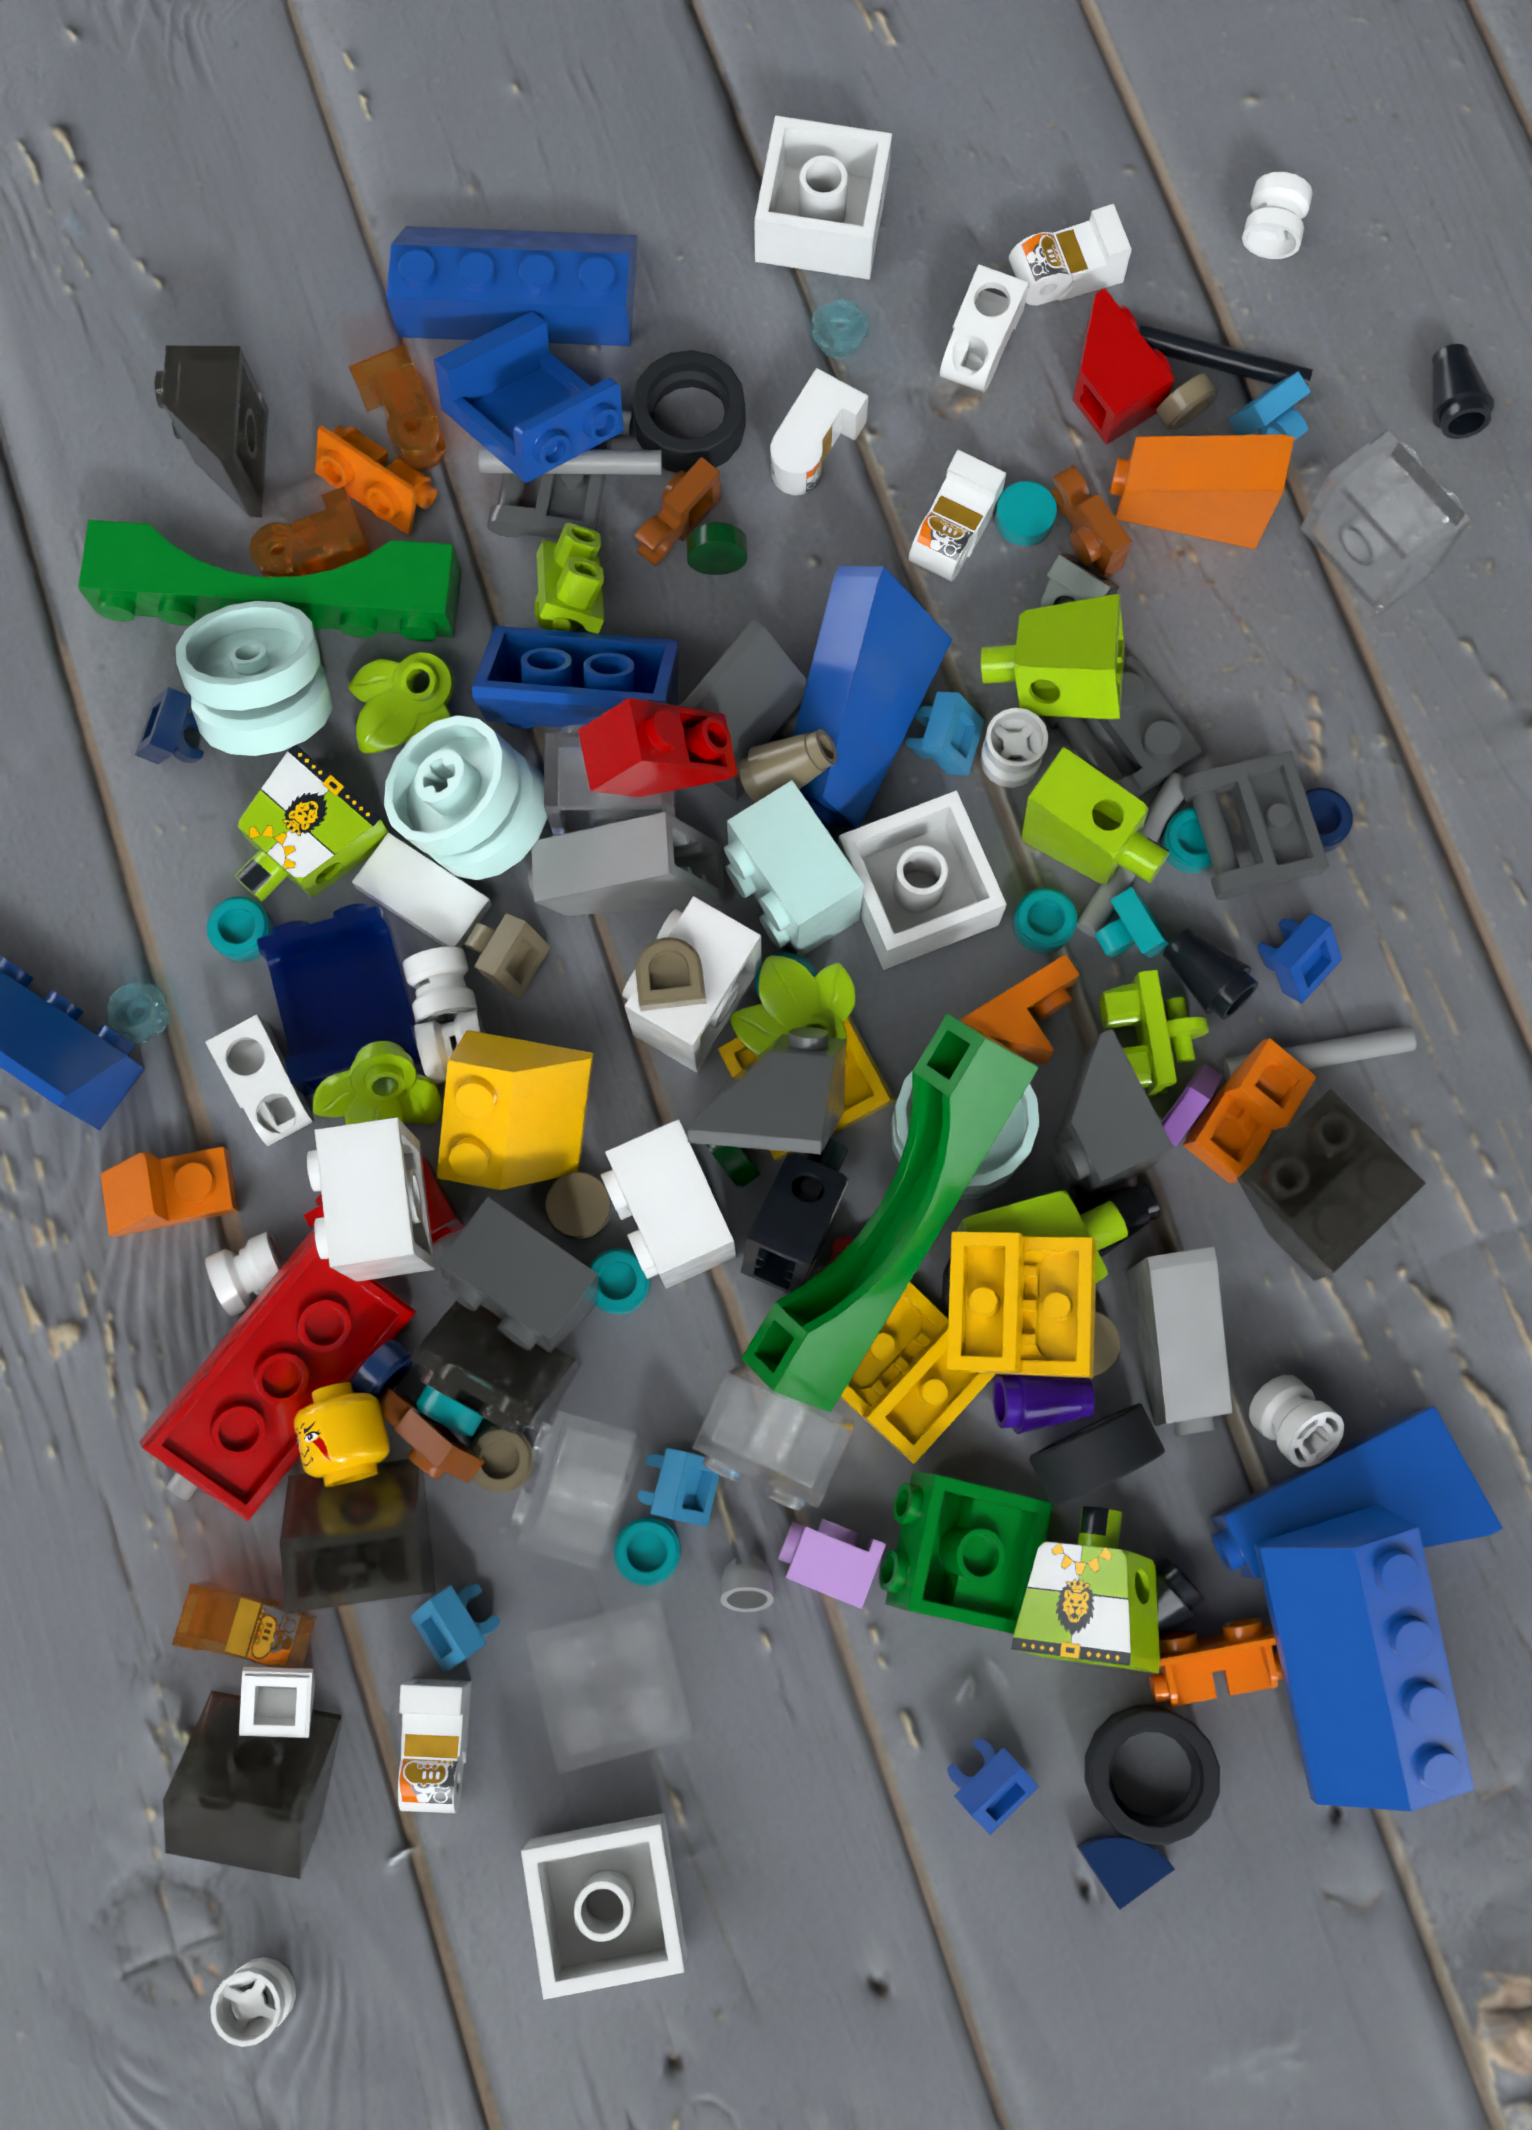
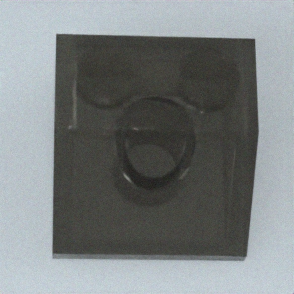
[154,345,269,517]
[163,1690,342,1879]

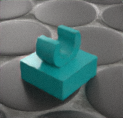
[1094,887,1170,959]

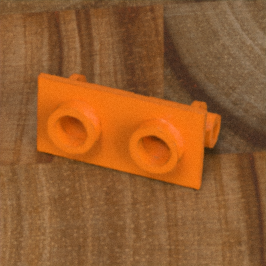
[315,425,437,536]
[1149,1618,1284,1708]

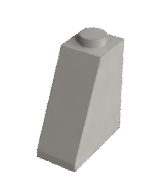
[528,812,726,916]
[1125,1247,1232,1436]

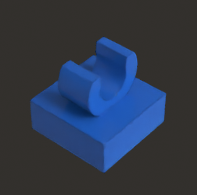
[1257,913,1342,1004]
[947,1738,1039,1835]

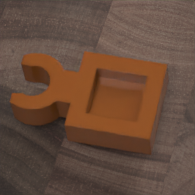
[634,457,721,567]
[1050,465,1132,577]
[378,1386,484,1483]

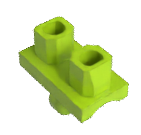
[534,523,605,634]
[1098,970,1209,1097]

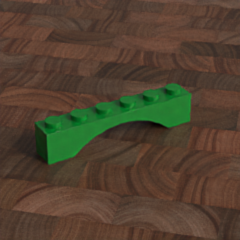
[78,519,462,642]
[741,1013,1039,1413]

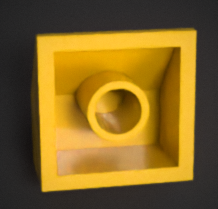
[437,1030,594,1190]

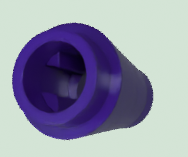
[993,1374,1095,1434]

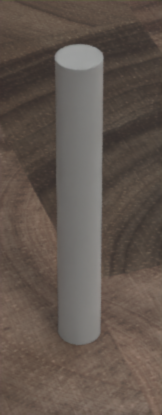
[479,448,662,475]
[1076,773,1185,937]
[1223,1026,1416,1081]

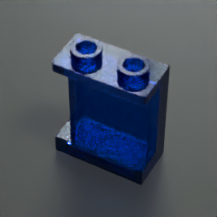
[256,903,421,1096]

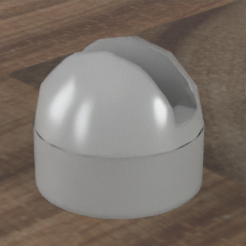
[720,1555,774,1612]

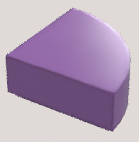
[1161,1063,1223,1146]

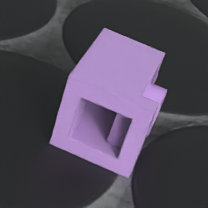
[778,1519,886,1609]

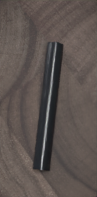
[1139,324,1313,386]

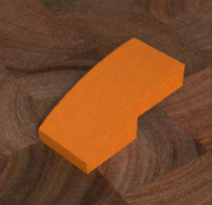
[1182,1038,1316,1184]

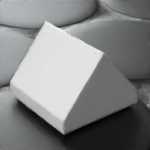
[239,1667,315,1738]

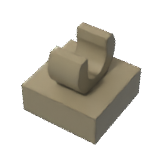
[465,913,551,1000]

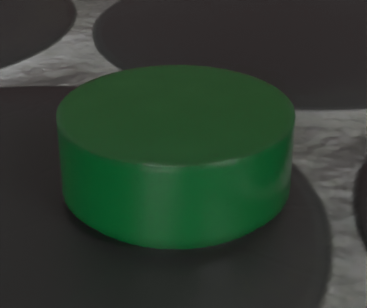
[686,522,748,575]
[706,1144,761,1188]

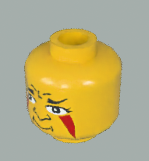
[294,1382,390,1487]

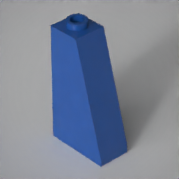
[793,565,953,831]
[1210,1406,1503,1579]

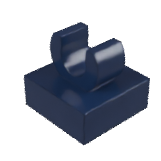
[135,687,204,764]

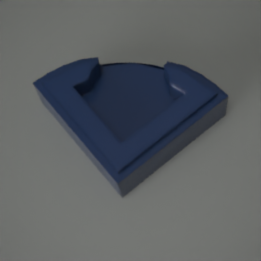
[1076,1835,1175,1910]

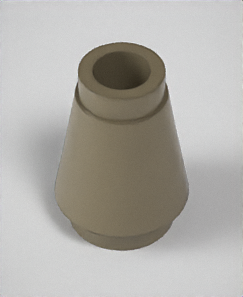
[738,729,837,803]

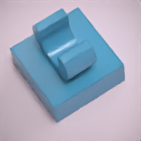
[1227,371,1311,441]
[905,691,985,776]
[637,1447,723,1527]
[409,1584,501,1674]

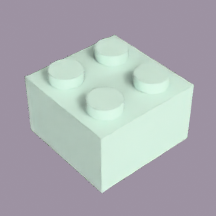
[724,780,864,956]

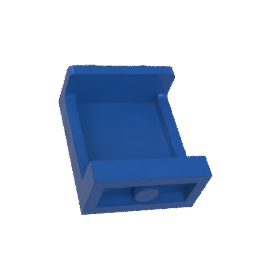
[434,311,624,483]

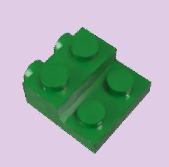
[879,1471,1052,1634]

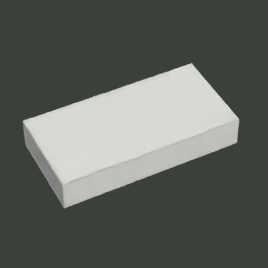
[352,833,492,948]

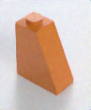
[1109,434,1294,549]

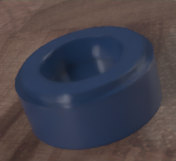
[1305,788,1353,853]
[351,1338,413,1398]

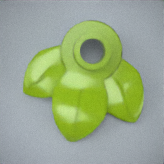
[348,652,454,754]
[730,955,856,1055]
[313,1041,442,1125]

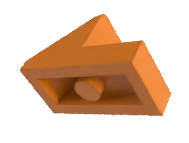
[960,954,1080,1064]
[100,1146,239,1237]

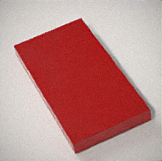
[139,1231,416,1522]

